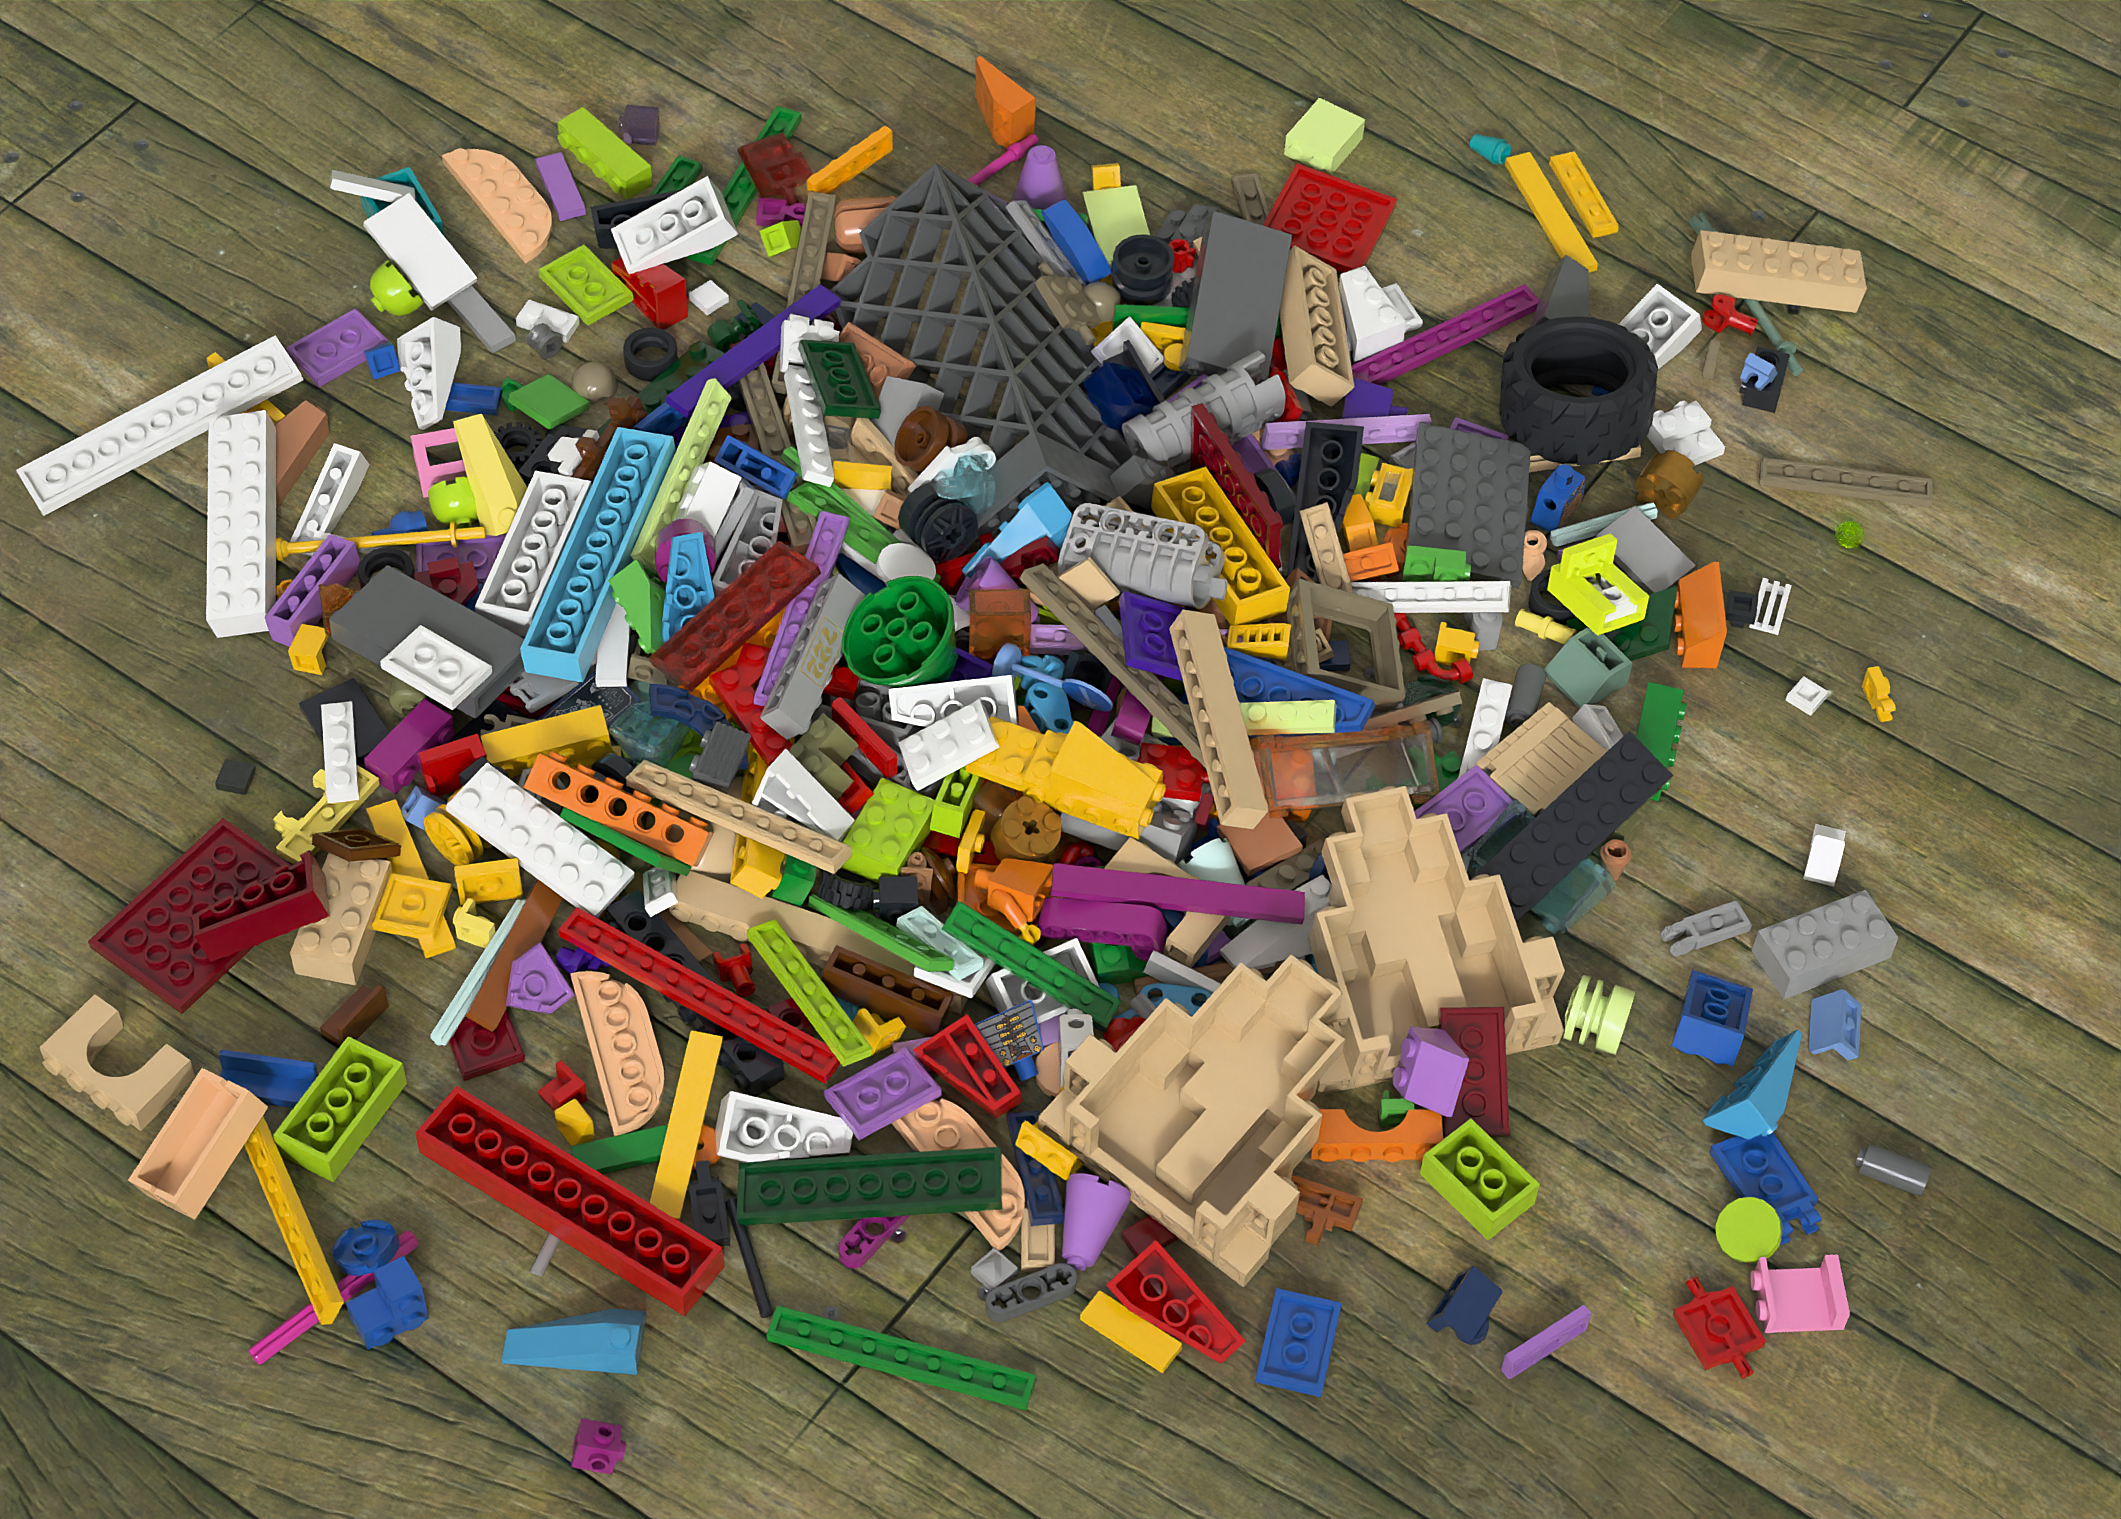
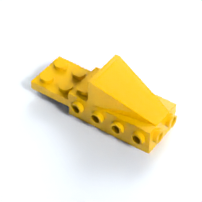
[965,716,1166,840]

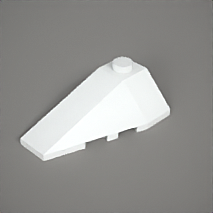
[397,317,461,430]
[1220,875,1332,970]
[715,1091,853,1163]

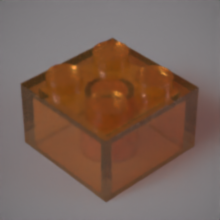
[968,589,1031,659]

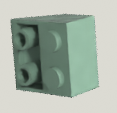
[1544,627,1632,709]

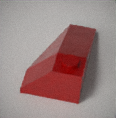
[1106,1240,1246,1364]

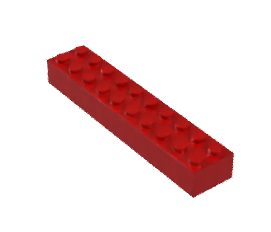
[415,1086,724,1317]

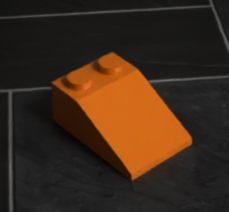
[975,56,1036,149]

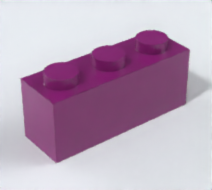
[364,699,455,794]

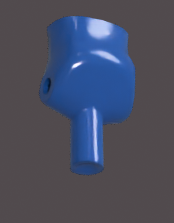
[372,510,428,536]

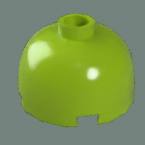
[370,260,424,316]
[428,477,478,529]

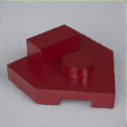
[414,557,479,605]

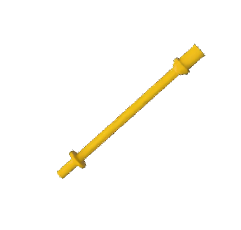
[276,521,486,561]

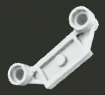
[908,437,996,493]

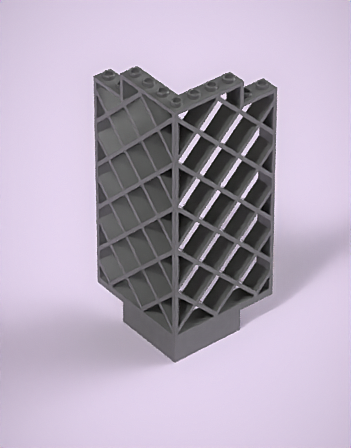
[830,163,1139,543]

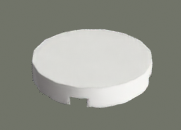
[876,543,936,586]

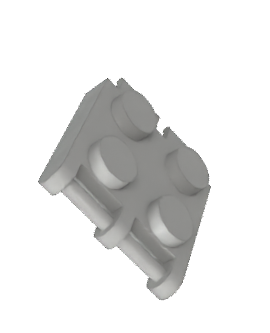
[509,671,579,713]

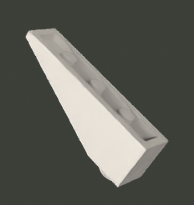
[290,443,370,557]

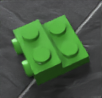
[1401,545,1471,582]

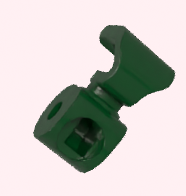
[707,299,763,353]

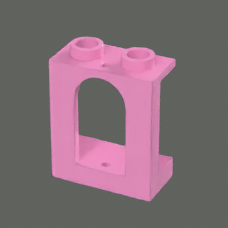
[411,428,467,498]

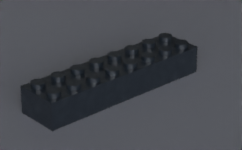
[1469,731,1673,924]

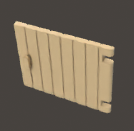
[1474,702,1608,817]

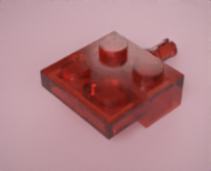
[737,133,813,206]

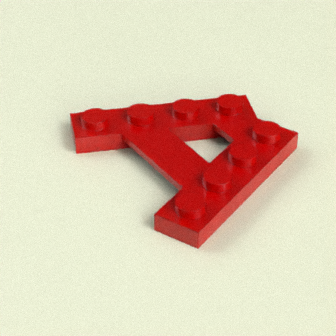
[709,642,861,767]

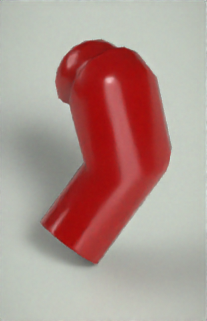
[1057,840,1095,865]

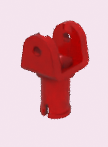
[1702,294,1758,336]
[712,943,756,997]

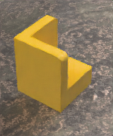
[288,624,330,675]
[853,1008,906,1056]

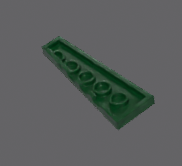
[596,341,725,436]

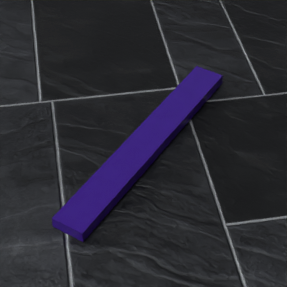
[666,284,841,418]

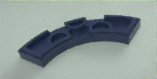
[649,684,749,769]

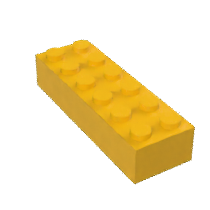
[1151,467,1290,625]

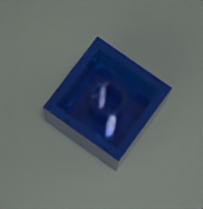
[1083,361,1158,431]

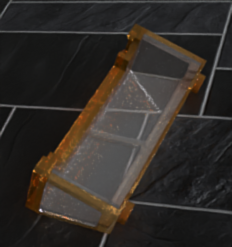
[1249,721,1440,819]

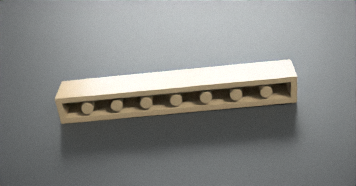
[1169,610,1268,829]

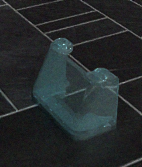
[1467,799,1617,935]

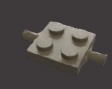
[1035,262,1101,345]

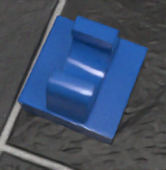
[363,342,401,380]

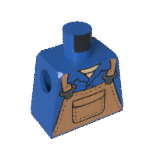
[1530,465,1585,533]

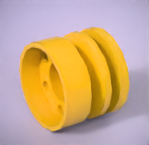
[423,785,493,866]

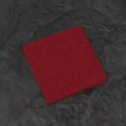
[448,1010,525,1081]

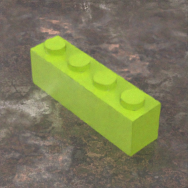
[557,107,653,200]

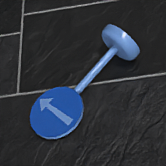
[992,643,1113,712]

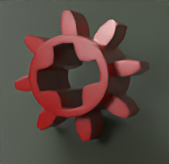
[1169,239,1196,273]

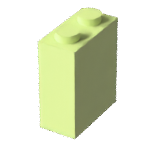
[1284,98,1365,175]

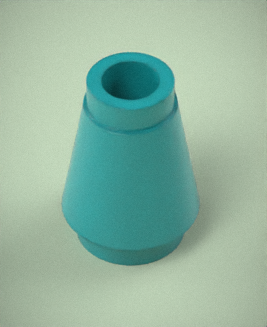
[1469,134,1511,165]

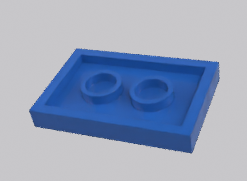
[1255,1288,1342,1397]

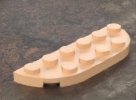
[442,148,553,263]
[570,971,665,1136]
[892,1099,1025,1251]

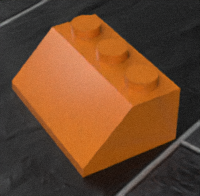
[1673,562,1727,668]

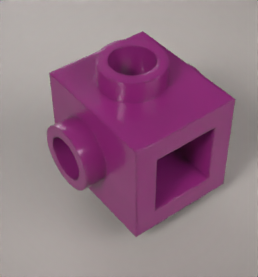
[571,1418,626,1474]

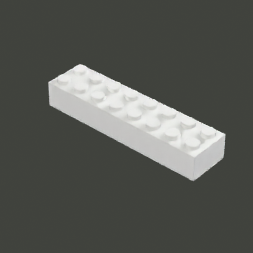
[206,410,276,638]

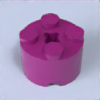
[655,519,716,583]

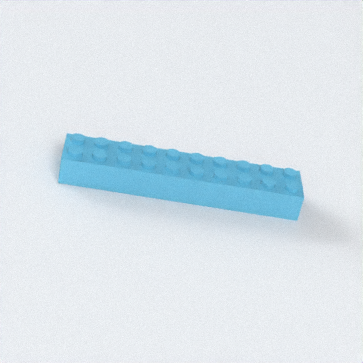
[520,427,676,683]

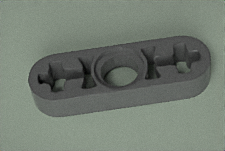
[986,1263,1077,1322]

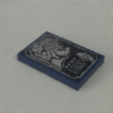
[537,671,643,734]

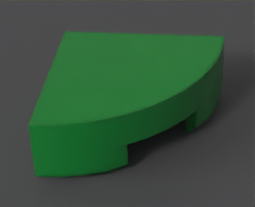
[502,377,525,413]

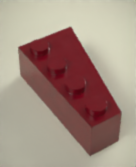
[193,850,329,962]

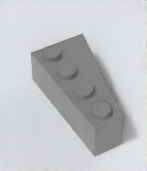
[712,489,783,619]

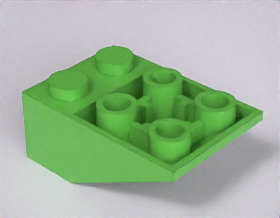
[608,559,679,665]

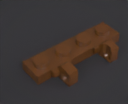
[571,396,648,484]

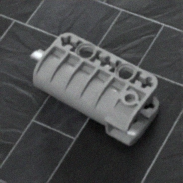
[1058,503,1227,609]

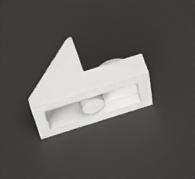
[1803,824,1846,887]

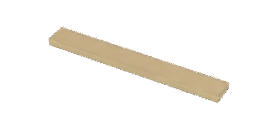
[626,760,852,874]

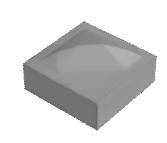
[971,1247,1018,1291]

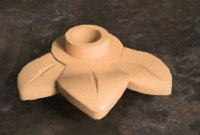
[1522,530,1547,581]

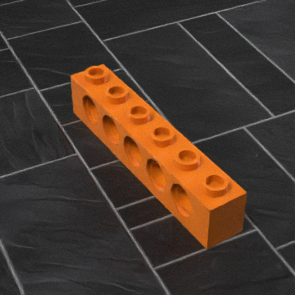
[523,750,714,867]

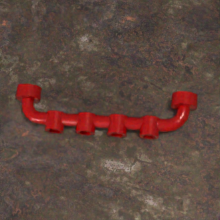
[1369,559,1473,684]

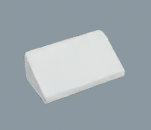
[1572,704,1623,750]

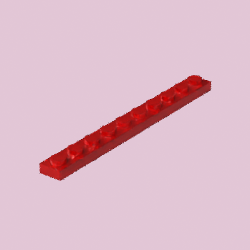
[558,907,841,1084]

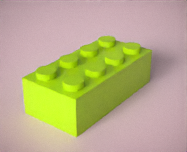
[273,1036,407,1183]

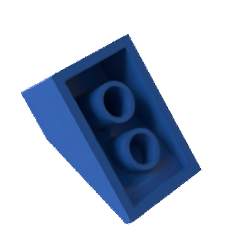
[1672,970,1753,1066]

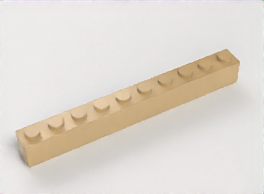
[669,871,969,1014]

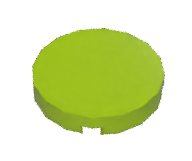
[1716,1197,1783,1263]

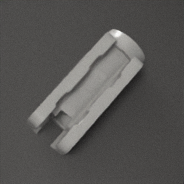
[1122,351,1286,475]

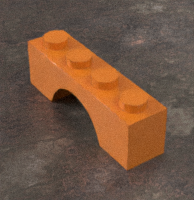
[1310,1109,1443,1162]

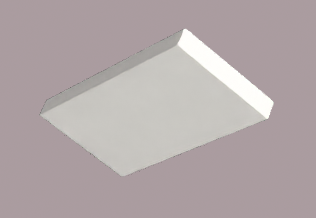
[363,193,477,311]

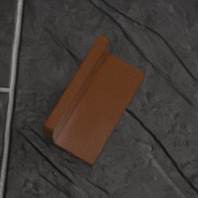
[320,984,389,1047]

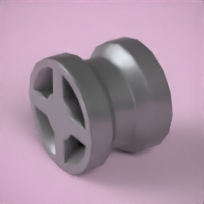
[526,323,563,359]

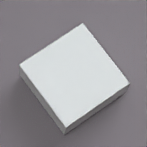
[689,280,729,315]
[1786,676,1829,716]

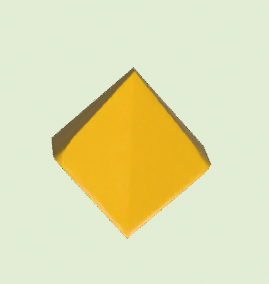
[554,1099,595,1146]

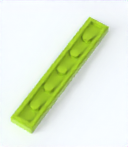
[747,919,872,1067]

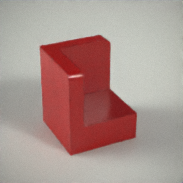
[538,1060,587,1112]

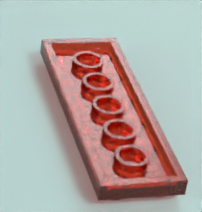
[649,541,822,692]

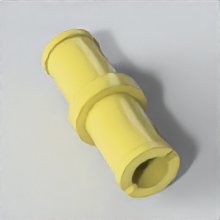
[1515,608,1577,645]

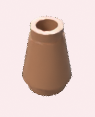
[1600,839,1631,882]

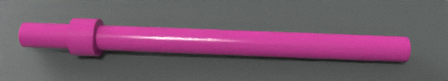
[921,134,1039,213]

